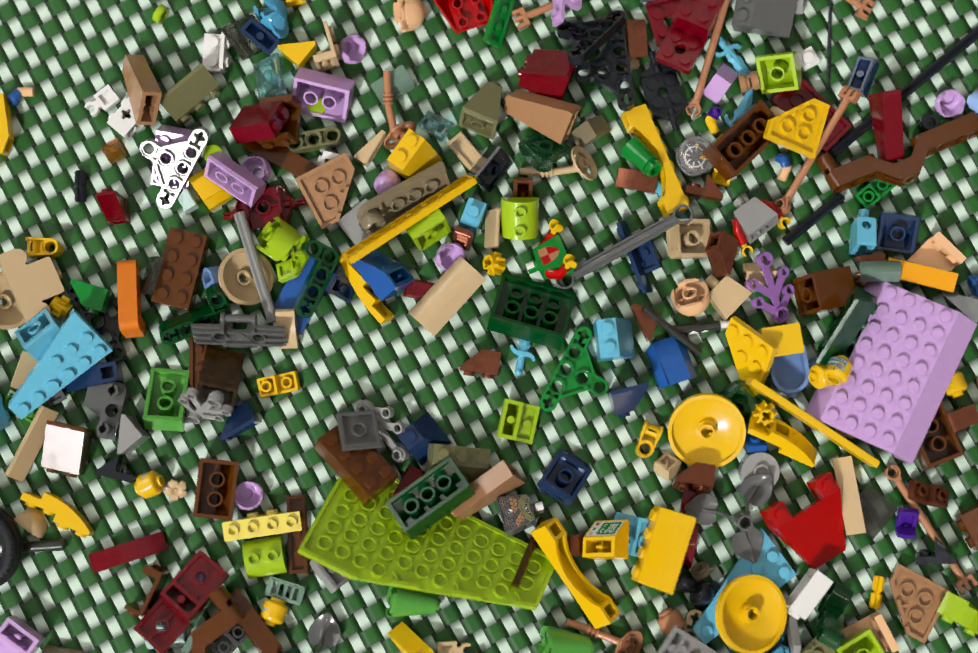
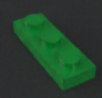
[482,0,515,48]

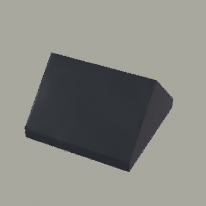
[468,145,513,193]

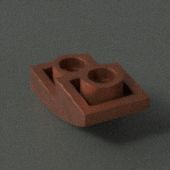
[626,19,648,58]
[615,168,658,194]
[908,479,949,508]

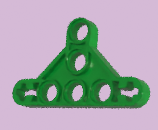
[539,327,609,412]

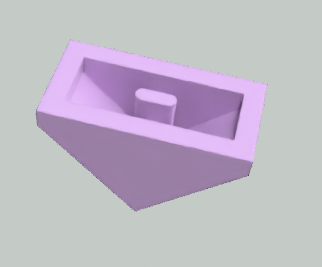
[702,63,739,104]

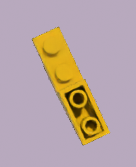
[747,415,816,468]
[20,492,95,538]

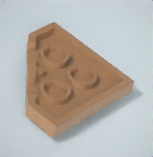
[295,152,355,229]
[888,563,951,644]

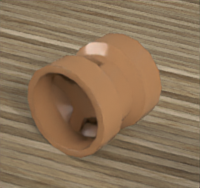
[738,71,760,93]

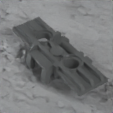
[191,312,287,348]

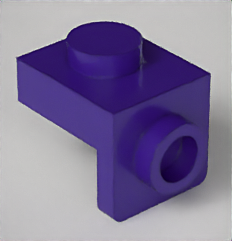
[894,507,919,539]

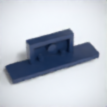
[616,221,663,294]

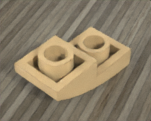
[275,309,299,349]

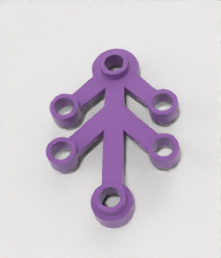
[746,252,795,324]

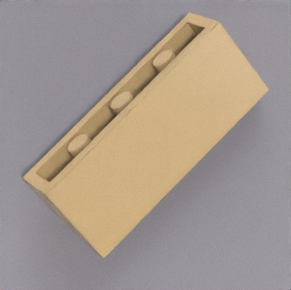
[408,256,486,336]

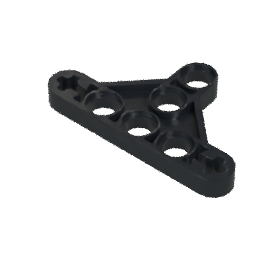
[557,10,626,66]
[575,27,635,111]
[67,283,127,362]

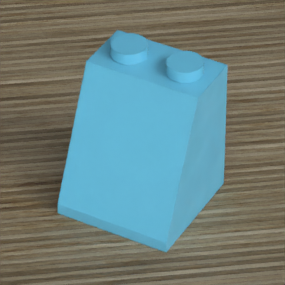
[15,308,62,361]
[593,318,636,362]

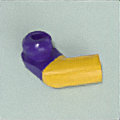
[705,106,722,135]

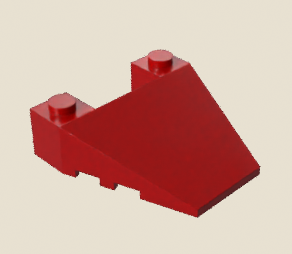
[759,472,846,569]

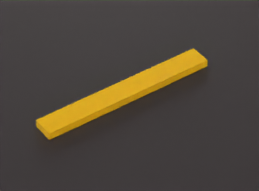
[342,174,477,264]
[744,378,880,468]

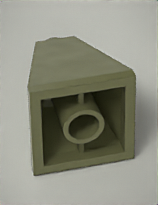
[459,81,502,140]

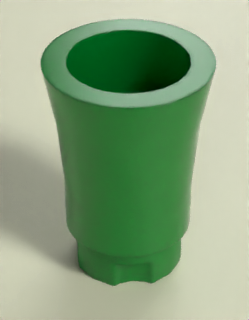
[621,137,663,178]

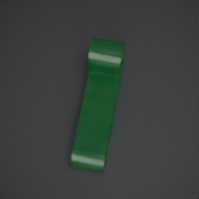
[293,240,339,318]
[158,284,232,345]
[816,581,854,650]

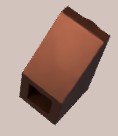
[705,231,739,277]
[460,350,501,379]
[672,462,715,494]

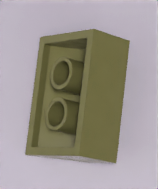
[160,63,223,125]
[426,444,491,484]

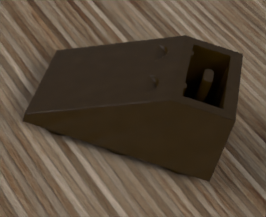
[197,345,245,409]

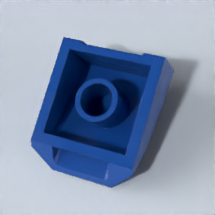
[646,337,697,389]

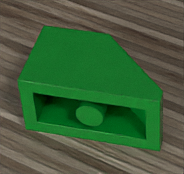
[70,278,112,315]

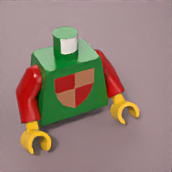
[526,219,577,280]

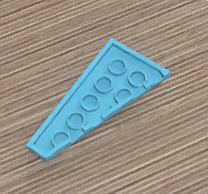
[8,308,113,420]
[692,527,797,645]

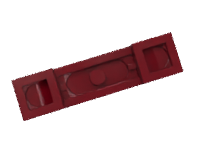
[88,531,169,574]

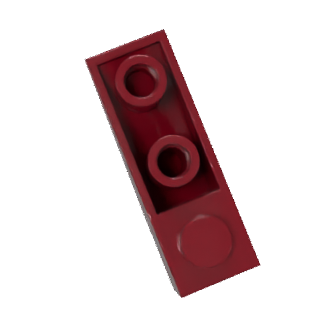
[95,188,131,225]

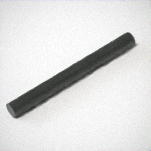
[641,305,702,356]

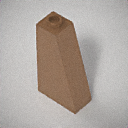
[122,54,162,125]
[503,89,581,144]
[450,460,525,520]

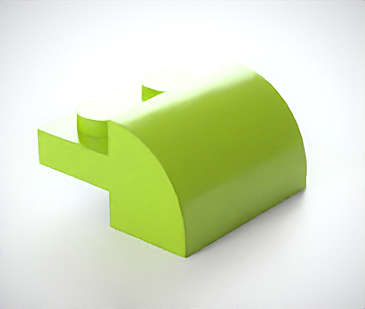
[496,398,540,445]

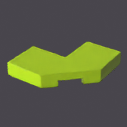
[276,234,312,283]

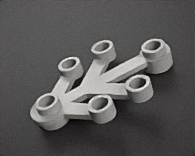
[178,388,234,424]
[356,400,409,462]

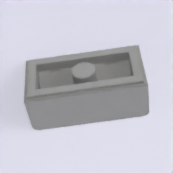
[309,560,350,594]

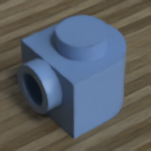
[201,266,220,289]

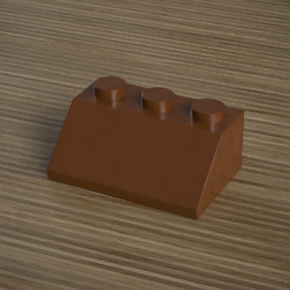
[193,458,239,521]

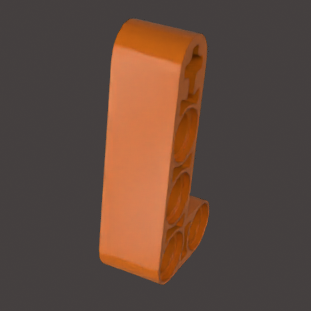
[117,259,146,338]

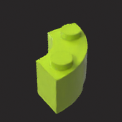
[937,591,978,637]

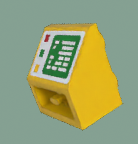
[582,519,629,560]

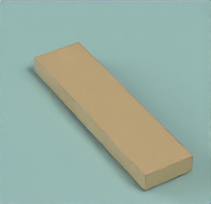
[5,405,59,482]
[832,456,866,536]

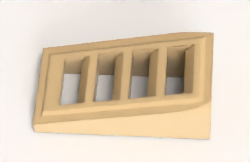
[353,130,387,167]

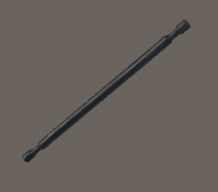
[826,1,832,90]

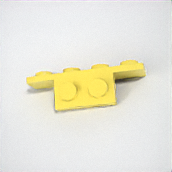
[222,509,302,541]

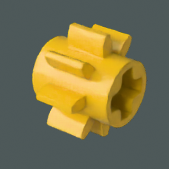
[483,251,506,276]
[49,294,74,319]
[751,400,778,426]

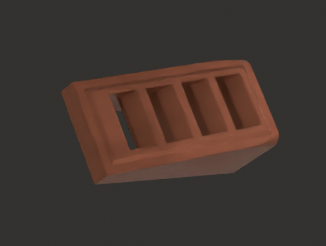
[452,226,474,251]

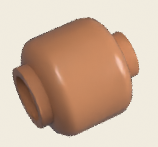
[657,607,686,636]

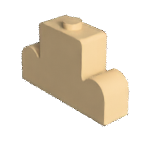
[0,249,64,323]

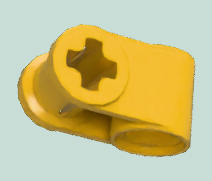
[25,237,64,258]
[635,420,664,458]

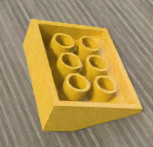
[631,505,697,595]

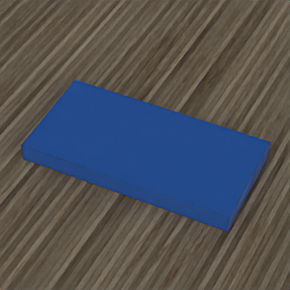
[274,258,339,334]

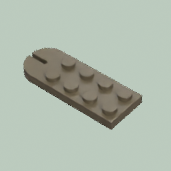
[357,161,450,235]

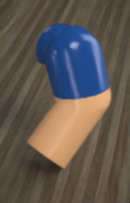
[7,87,35,106]
[775,153,792,182]

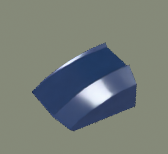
[537,449,592,506]

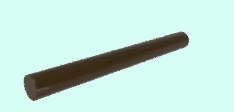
[511,517,546,588]

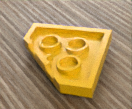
[763,98,830,159]
[725,316,779,395]

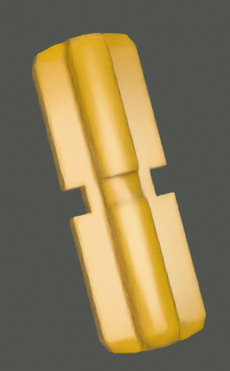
[869,575,885,609]

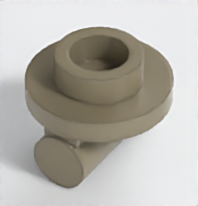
[691,561,713,582]

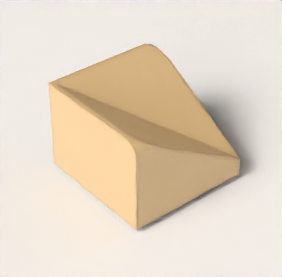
[654,452,681,481]

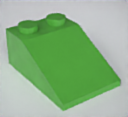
[143,367,189,432]

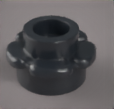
[920,115,939,131]

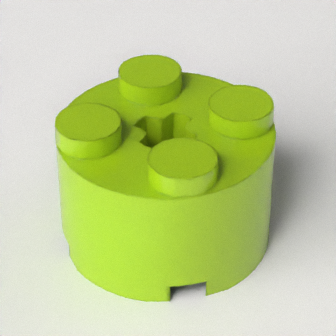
[255,217,300,262]

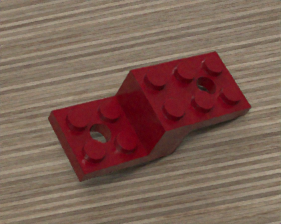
[655,0,725,75]
[133,550,229,653]

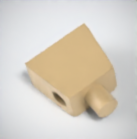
[704,274,752,321]

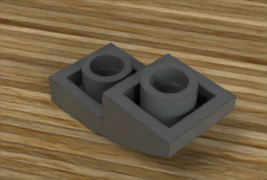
[210,624,247,653]

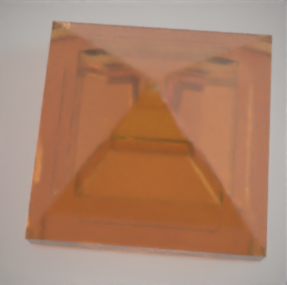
[101,138,127,164]

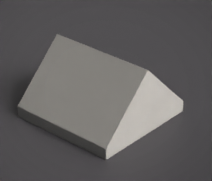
[117,414,150,455]

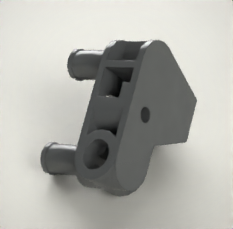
[84,382,130,441]

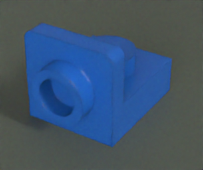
[744,423,767,453]

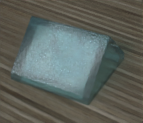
[253,53,288,100]

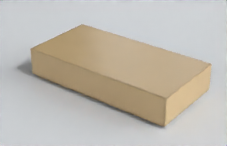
[447,131,482,171]

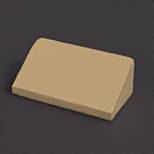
[484,208,501,249]
[10,350,37,389]

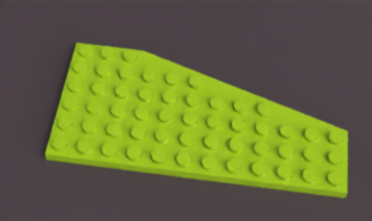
[297,477,555,610]

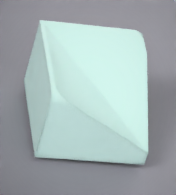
[178,189,199,215]

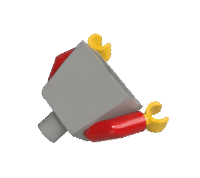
[732,197,791,257]

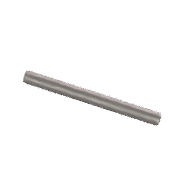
[234,211,276,322]

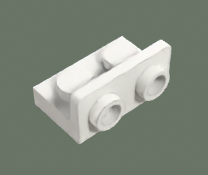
[202,32,231,73]

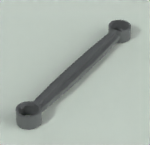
[555,204,694,289]

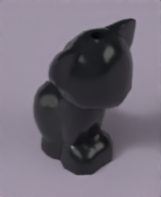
[674,569,720,611]

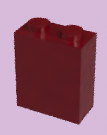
[229,101,290,144]

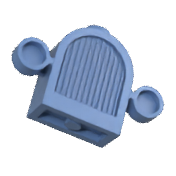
[768,344,818,398]

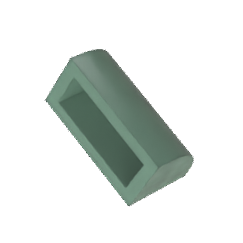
[370,65,415,107]
[859,261,902,282]

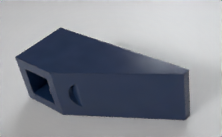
[66,361,124,393]

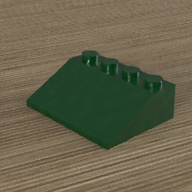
[487,272,576,350]

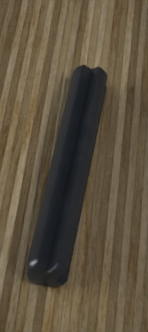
[782,192,845,246]

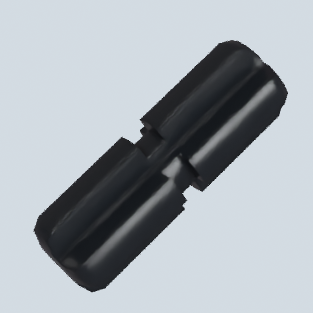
[75,170,86,203]

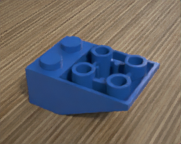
[352,250,415,301]

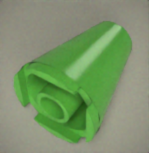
[385,586,441,617]
[538,625,594,653]

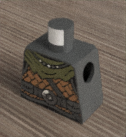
[497,494,545,537]

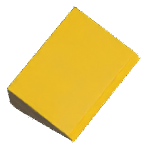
[757,323,804,357]

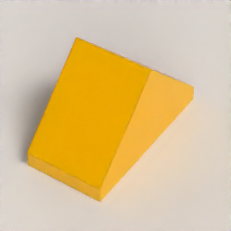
[277,41,317,68]

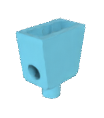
[459,197,489,238]
[849,209,877,256]

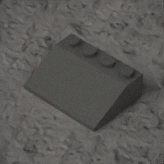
[732,0,797,38]

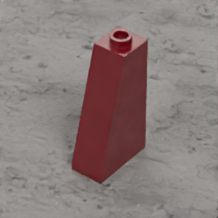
[868,89,904,163]

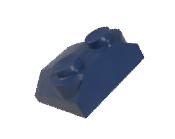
[875,211,921,255]

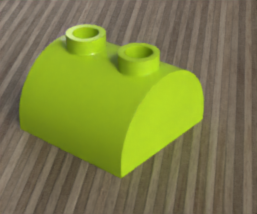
[755,51,802,94]
[500,197,539,240]
[406,208,452,252]
[242,534,288,579]
[836,628,884,653]

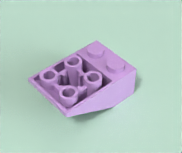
[151,124,199,190]
[0,615,45,653]

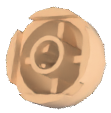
[393,0,427,33]
[671,278,710,317]

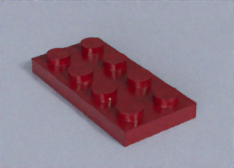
[770,78,852,153]

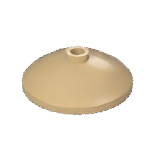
[218,248,274,306]
[0,272,25,330]

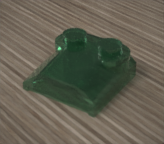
[518,132,572,172]
[717,380,762,423]

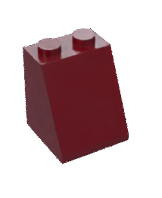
[517,49,577,100]

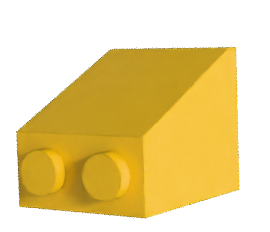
[387,128,442,179]

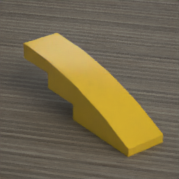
[339,255,395,324]

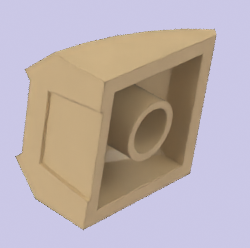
[666,219,713,259]

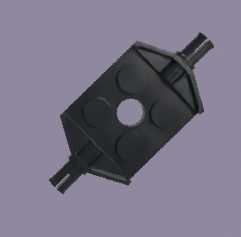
[639,51,689,132]

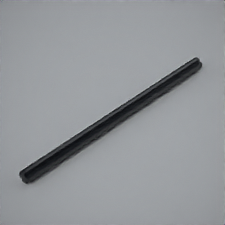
[828,26,978,158]

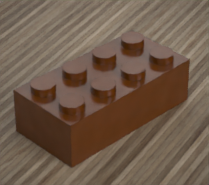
[702,99,775,181]
[151,227,211,311]
[917,402,965,469]
[315,425,398,506]

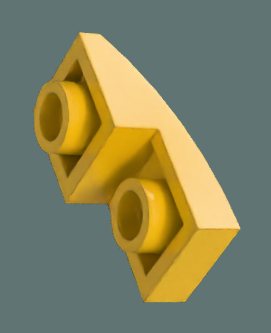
[257,371,301,398]

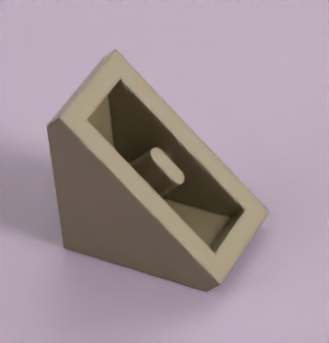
[570,115,612,148]

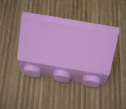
[292,67,355,123]
[204,151,267,208]

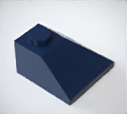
[608,382,649,418]
[220,401,261,442]
[397,412,451,466]

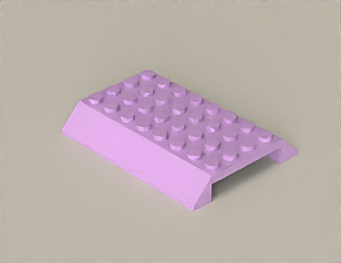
[805,282,977,465]

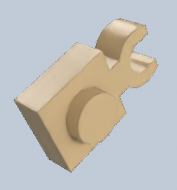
[436,640,471,653]

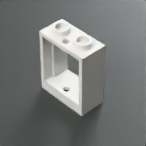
[785,568,833,620]

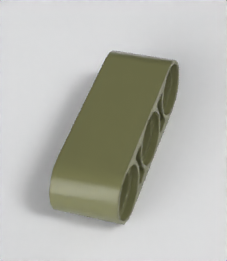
[287,127,342,154]

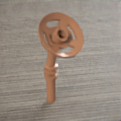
[382,71,416,150]
[565,618,643,653]

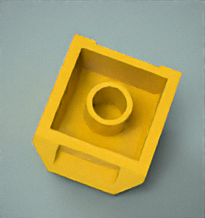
[189,169,234,212]

